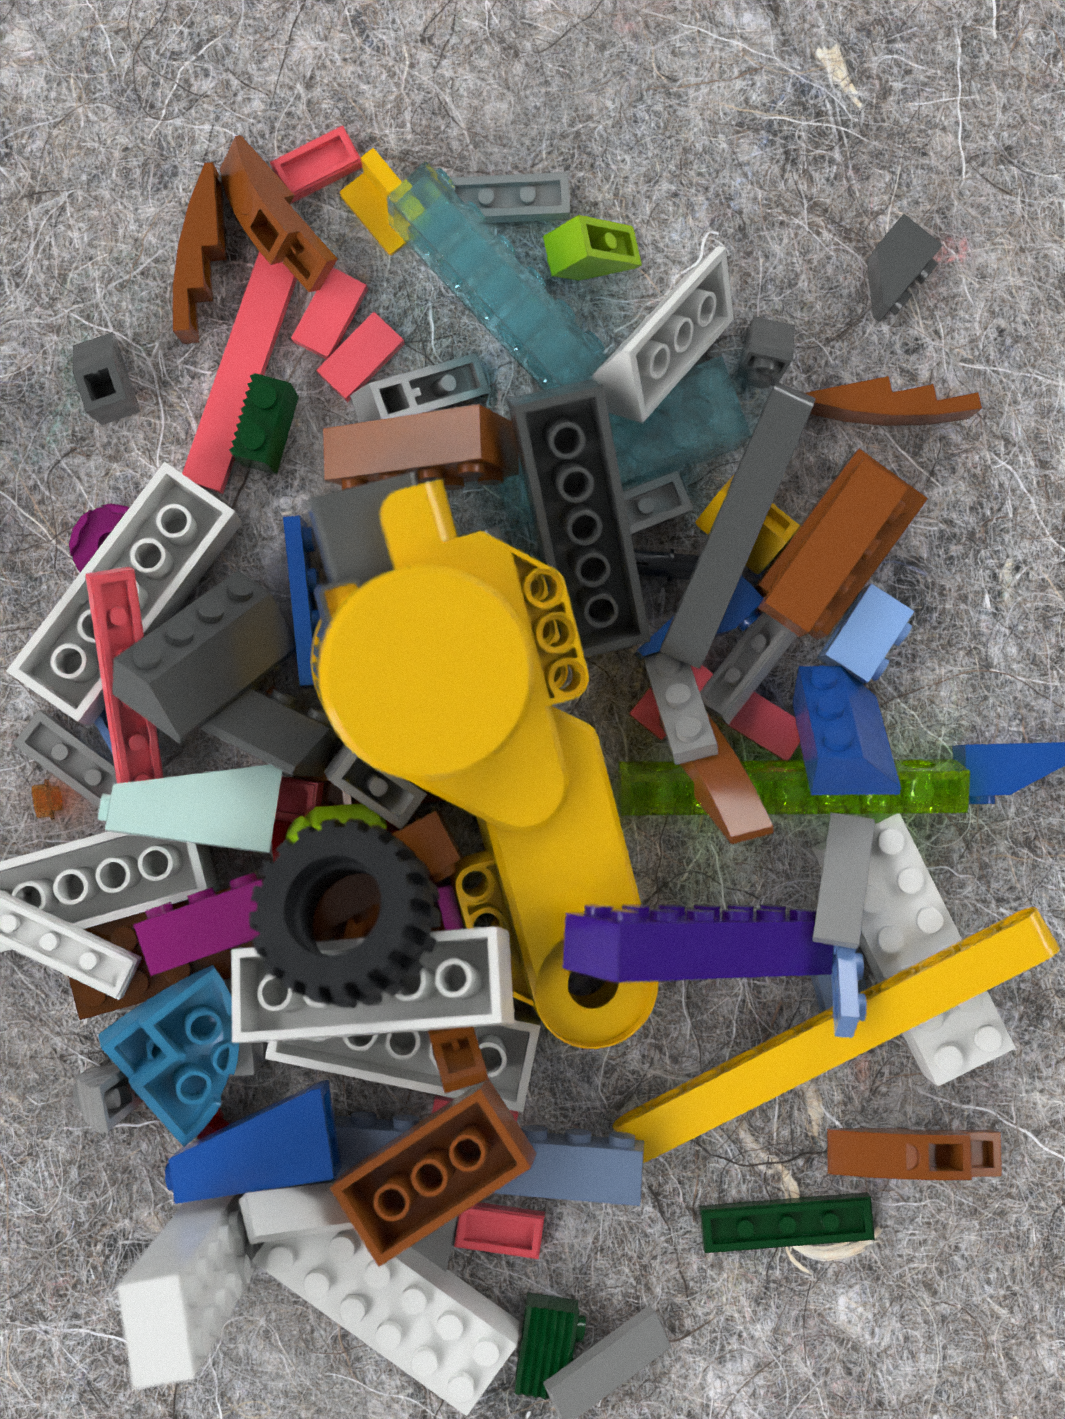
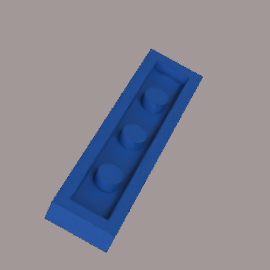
[283,515,320,689]

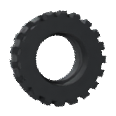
[249,818,441,1008]

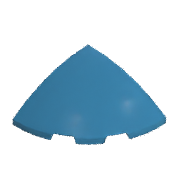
[98,965,239,1147]

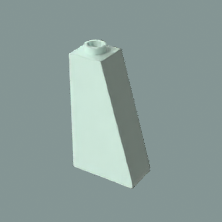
[98,764,282,854]

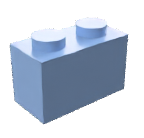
[817,583,914,684]

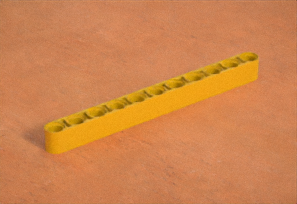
[612,907,1060,1163]

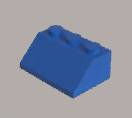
[792,665,901,795]

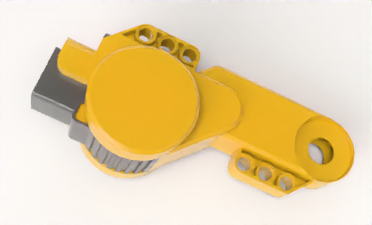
[306,472,659,1049]

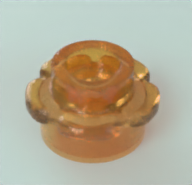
[31,779,63,821]

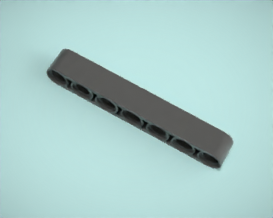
[659,381,816,669]

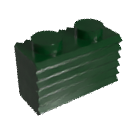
[229,373,299,474]
[515,1292,586,1400]

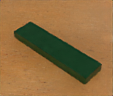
[699,1192,875,1253]

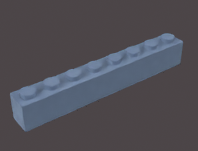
[332,1110,644,1206]

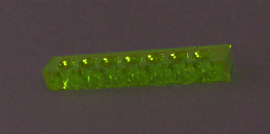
[618,759,970,816]

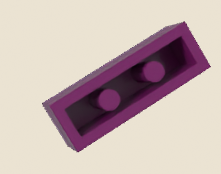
[133,872,264,976]

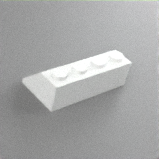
[592,246,734,423]

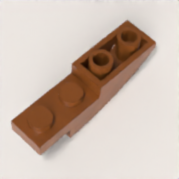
[220,135,338,293]
[827,1128,1002,1180]

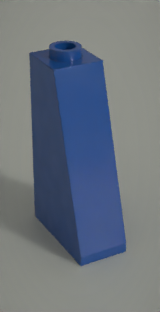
[165,1080,342,1204]

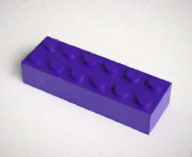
[563,904,833,983]

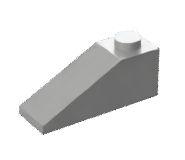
[350,353,491,423]
[73,1063,144,1133]

